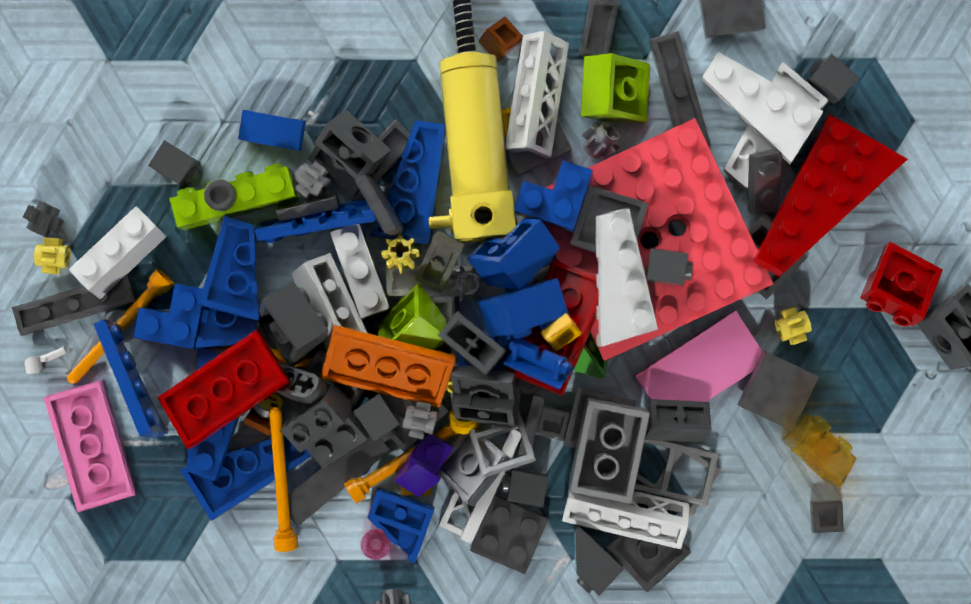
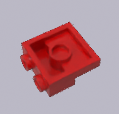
[860,241,943,327]

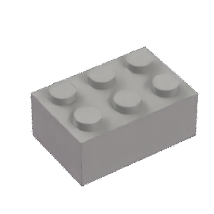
[568,397,650,504]

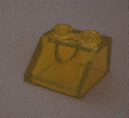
[782,414,857,488]

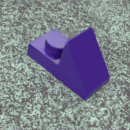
[393,433,454,497]

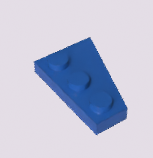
[198,216,259,322]

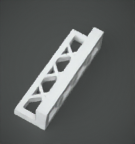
[505,30,569,158]
[439,424,521,544]
[562,490,689,549]

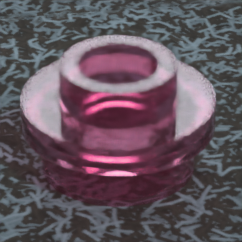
[361,529,391,560]

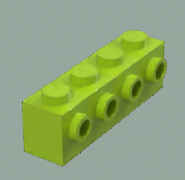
[169,163,300,230]

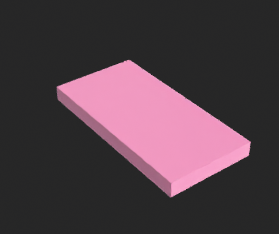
[635,311,763,402]
[43,380,138,513]

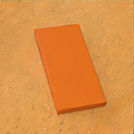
[320,325,456,408]

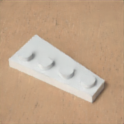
[702,52,823,165]
[724,62,828,191]
[596,209,658,347]

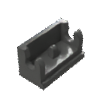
[644,399,712,443]

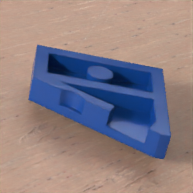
[367,487,435,563]

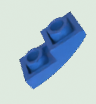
[238,110,306,151]

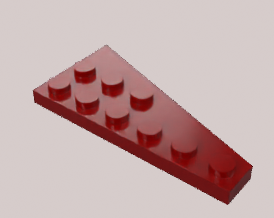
[753,114,908,277]

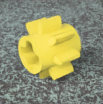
[381,234,420,274]
[34,237,71,274]
[774,307,812,345]

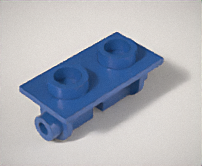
[504,338,574,389]

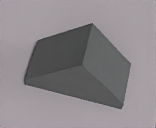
[438,311,506,375]

